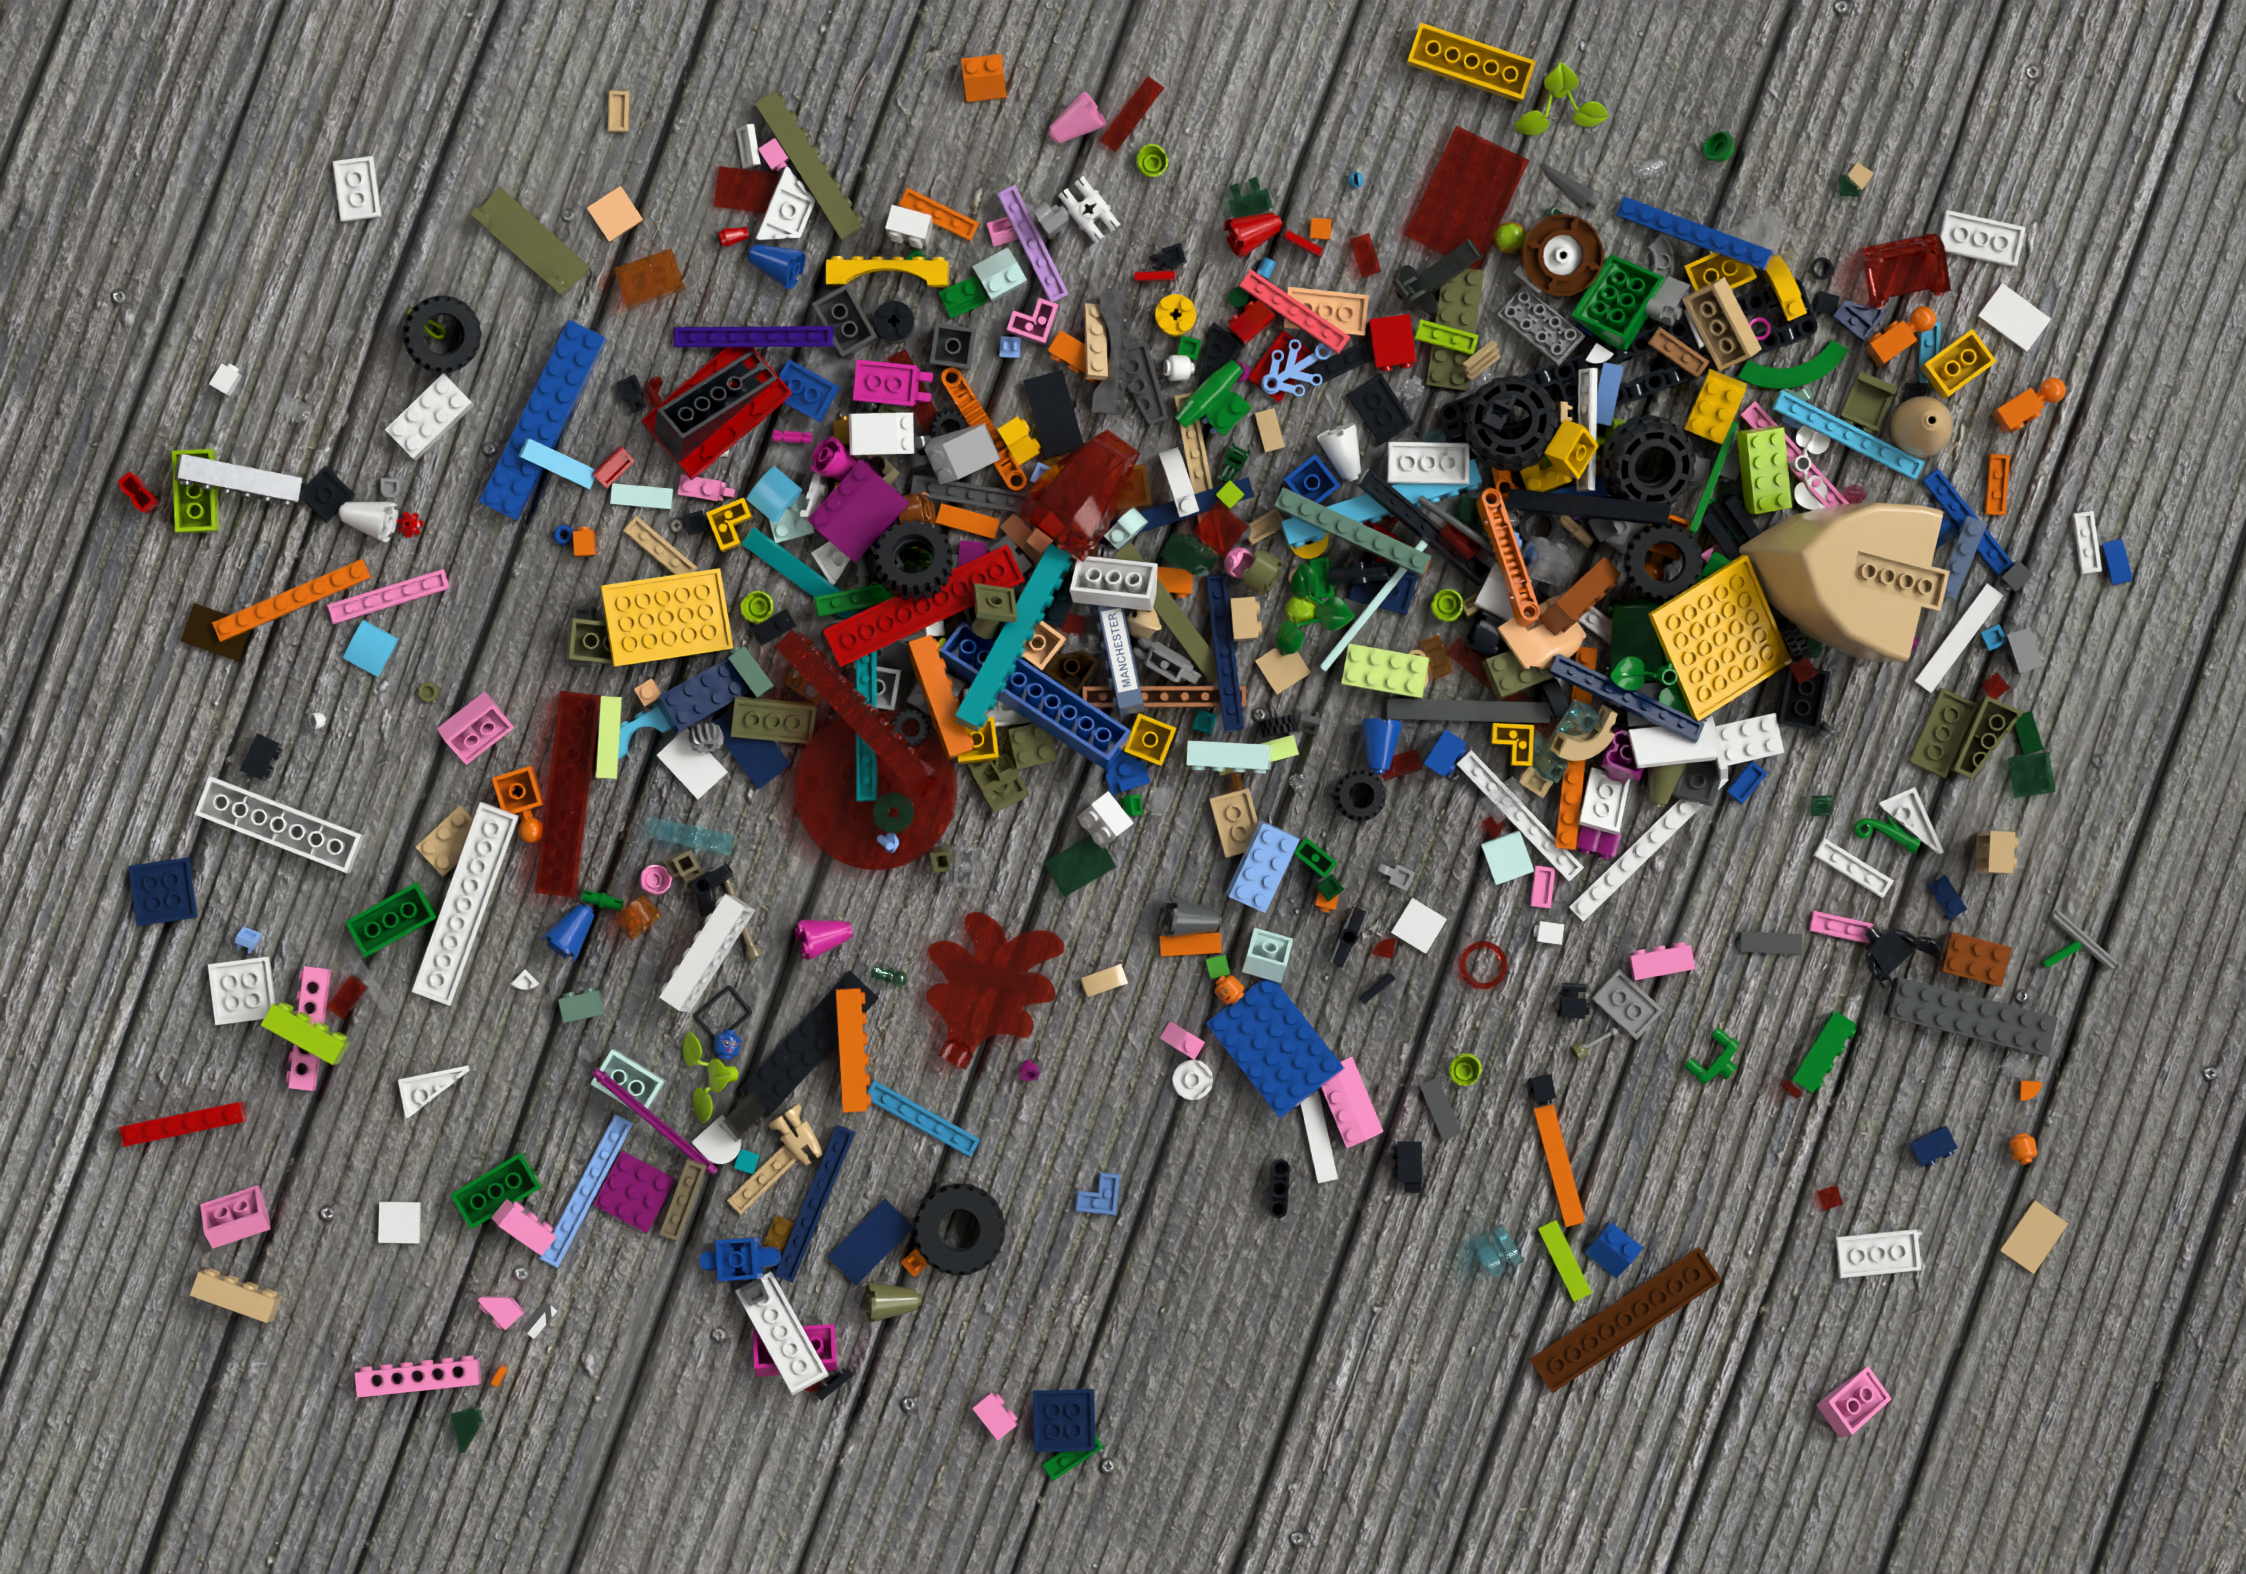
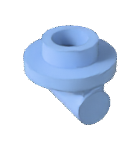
[877,832,899,853]

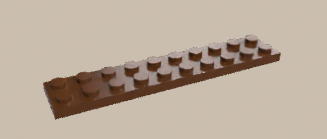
[1529,1246,1722,1394]

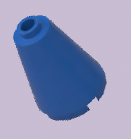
[747,244,806,289]
[1362,718,1402,775]
[541,904,594,962]

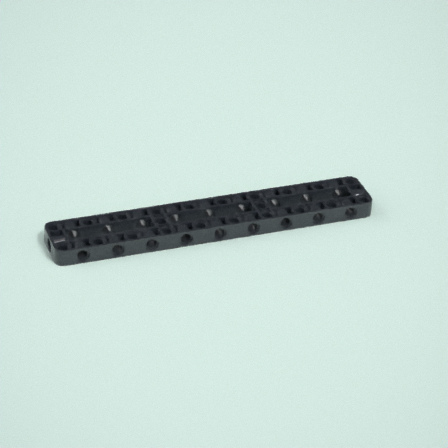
[1439,278,1818,460]

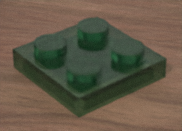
[2008,752,2056,798]

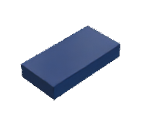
[1726,760,1768,805]

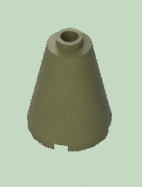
[1648,763,1687,807]
[865,1281,922,1322]

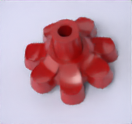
[397,511,424,538]

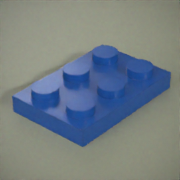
[779,359,840,423]

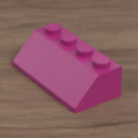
[753,1324,838,1377]

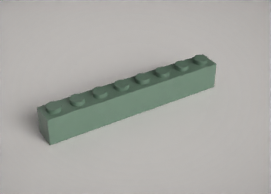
[1274,487,1431,577]

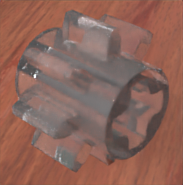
[1400,375,1425,402]

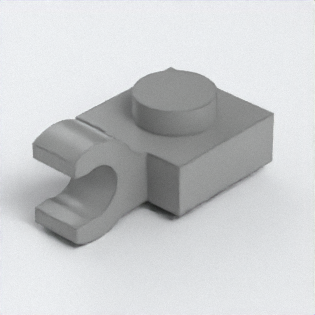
[1377,863,1415,891]

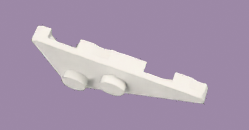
[800,473,828,519]
[811,541,850,585]
[1878,787,1943,854]
[398,1065,470,1118]

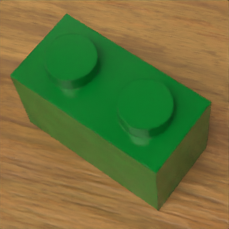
[1293,837,1338,879]

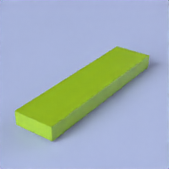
[1538,1220,1592,1302]

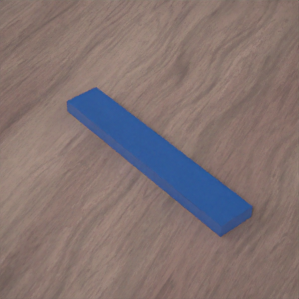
[1921,468,2014,576]

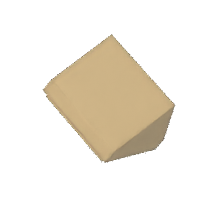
[1462,594,1484,619]

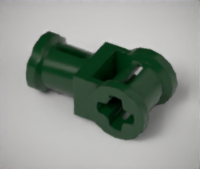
[1216,442,1251,484]

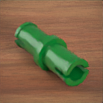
[581,889,624,912]

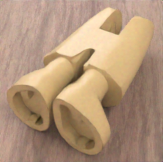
[767,1103,823,1166]

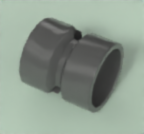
[908,436,932,468]

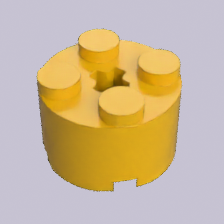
[1155,294,1196,337]

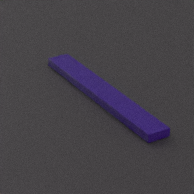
[674,326,834,348]

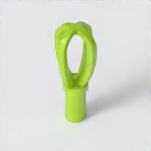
[407,309,447,340]

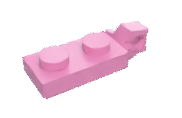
[678,474,735,502]

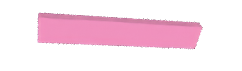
[327,569,450,624]

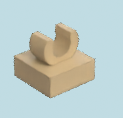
[1554,401,1572,423]

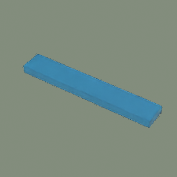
[867,1080,980,1157]

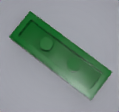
[1042,1434,1104,1481]

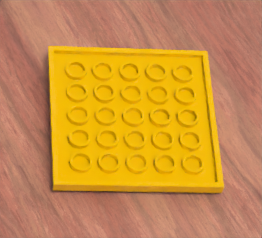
[1648,555,1792,722]

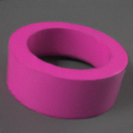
[1749,318,1770,341]

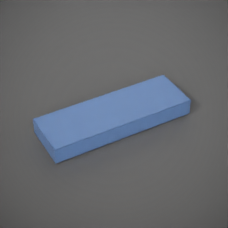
[1596,362,1624,426]

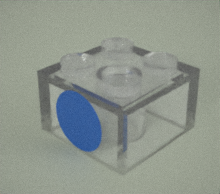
[1521,536,1574,588]

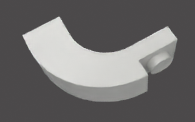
[1158,447,1199,517]

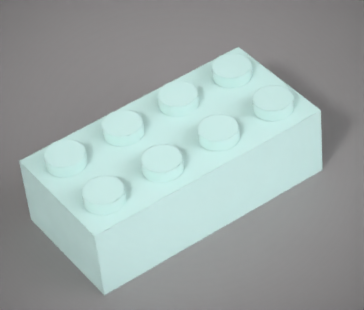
[1187,741,1272,773]

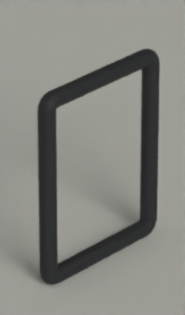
[694,986,752,1041]

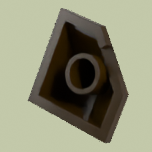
[1043,650,1100,695]

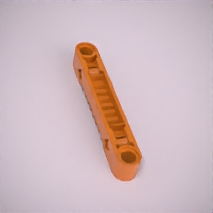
[941,367,1027,492]
[1477,488,1540,627]

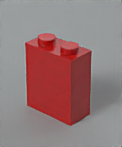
[1369,314,1416,372]

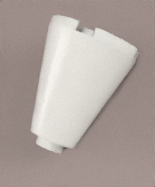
[1317,423,1361,482]
[339,502,398,542]

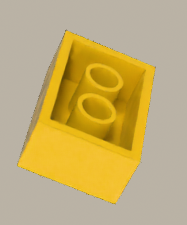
[1919,329,1997,400]
[1685,369,1747,444]

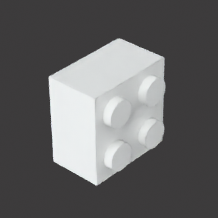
[1077,791,1133,849]

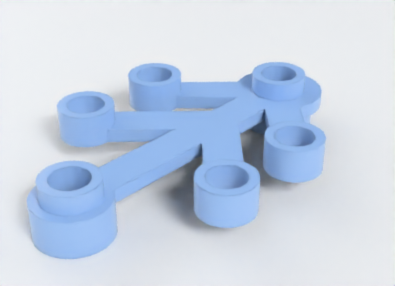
[1261,339,1331,397]

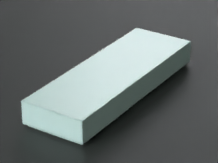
[610,483,673,510]

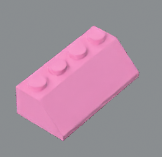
[1321,1057,1383,1148]

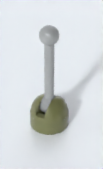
[1571,1027,1618,1060]

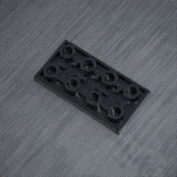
[1023,370,1085,459]

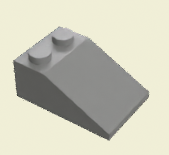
[924,423,1000,485]

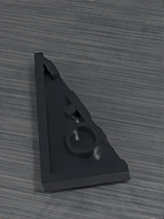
[1198,322,1244,387]
[1042,569,1075,629]

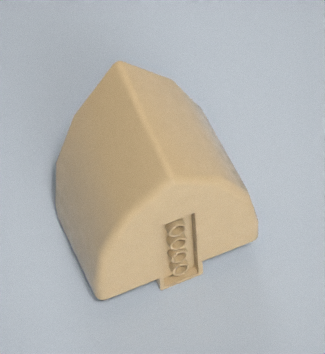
[1739,503,1950,662]

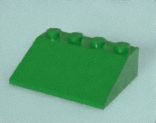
[1571,254,1665,352]

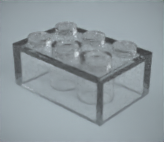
[1726,204,1794,252]

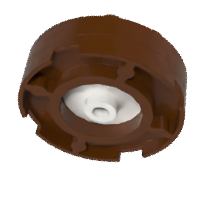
[1519,214,1604,296]

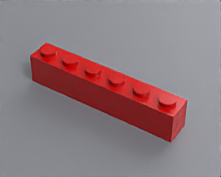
[119,1101,247,1147]

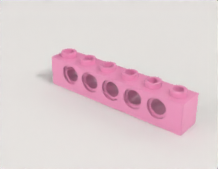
[286,966,331,1091]
[355,1355,482,1398]

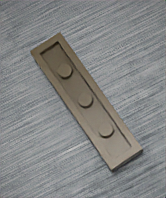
[659,1158,707,1241]

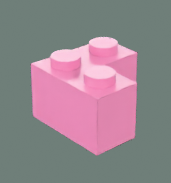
[1007,298,1059,346]

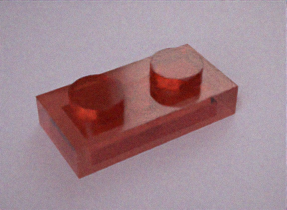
[1350,233,1382,278]
[1382,749,1423,781]
[327,975,369,1020]

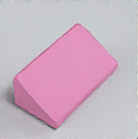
[986,216,1019,247]

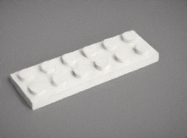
[735,1272,829,1395]

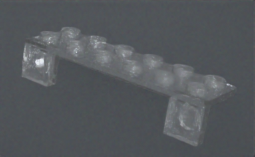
[774,347,853,477]

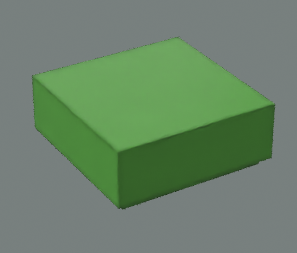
[1206,955,1230,979]

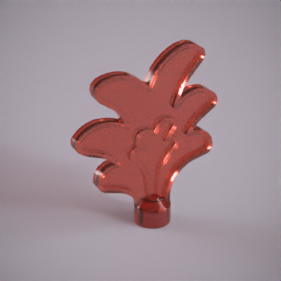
[926,912,1065,1071]

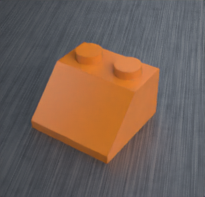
[961,54,1007,103]

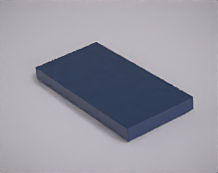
[713,707,791,789]
[828,1198,913,1285]

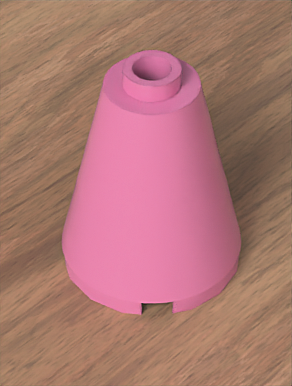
[1048,91,1107,143]

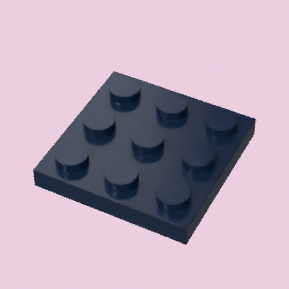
[128,857,199,926]
[1033,1389,1096,1452]

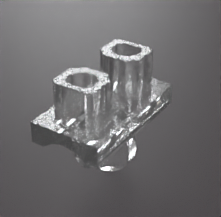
[1064,633,1102,656]

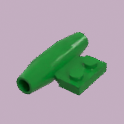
[1175,360,1252,437]

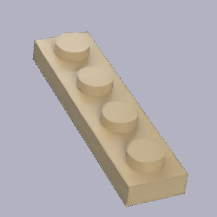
[1084,303,1108,380]

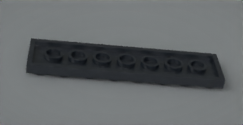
[739,970,879,1117]

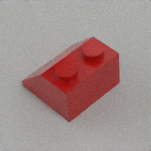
[1228,300,1275,346]

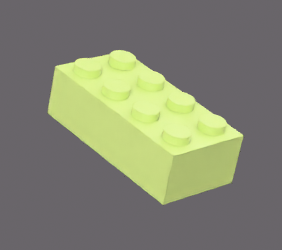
[1341,644,1430,699]

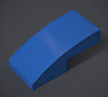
[2102,539,2132,586]

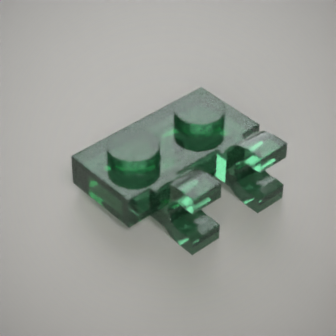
[1228,177,1273,218]

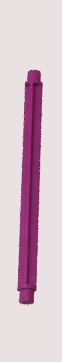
[591,1067,718,1176]

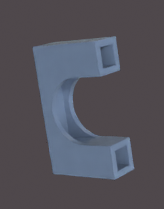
[1944,516,1987,600]

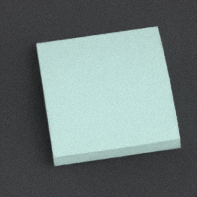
[1481,830,1534,885]

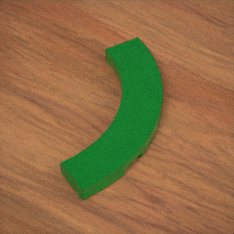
[1737,340,1849,389]

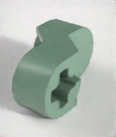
[1771,387,1814,403]

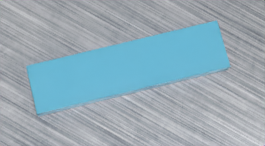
[519,438,595,489]

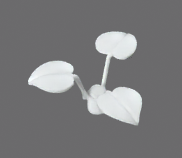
[1788,425,1830,510]

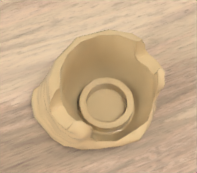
[1126,607,1162,639]

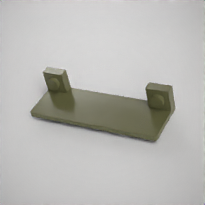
[470,187,590,298]

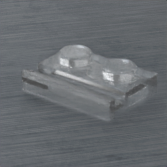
[1480,776,1530,824]

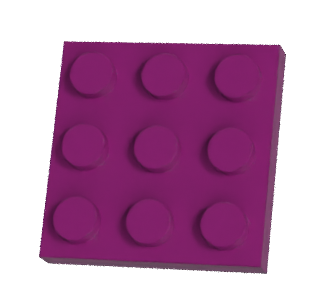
[593,1150,676,1233]

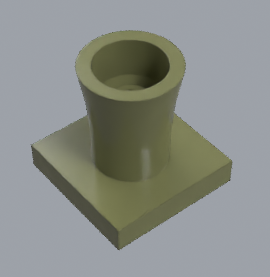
[971,583,1017,639]

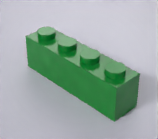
[1790,1011,1856,1093]

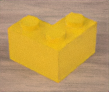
[997,416,1041,467]
[1520,458,1573,492]
[706,498,753,552]
[1491,723,1534,767]

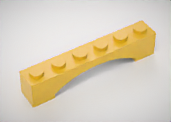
[826,256,949,287]

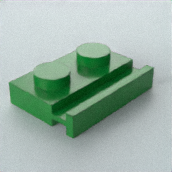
[939,276,988,319]

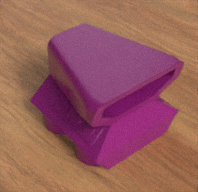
[1601,729,1644,784]

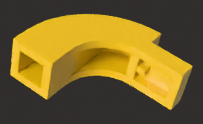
[1761,254,1807,321]

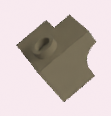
[663,847,704,883]

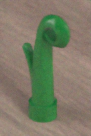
[1854,816,1921,855]

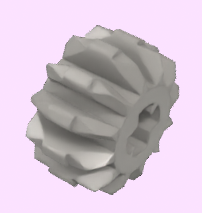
[688,722,724,754]

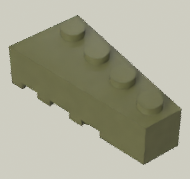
[1951,696,2024,779]

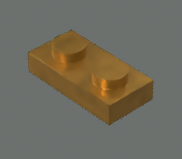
[762,1215,795,1254]

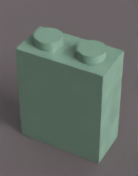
[728,646,776,699]

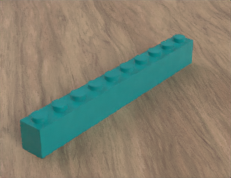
[955,544,1073,732]

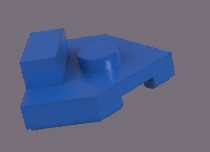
[1106,752,1151,795]

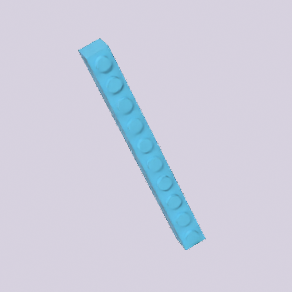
[1281,459,1482,549]

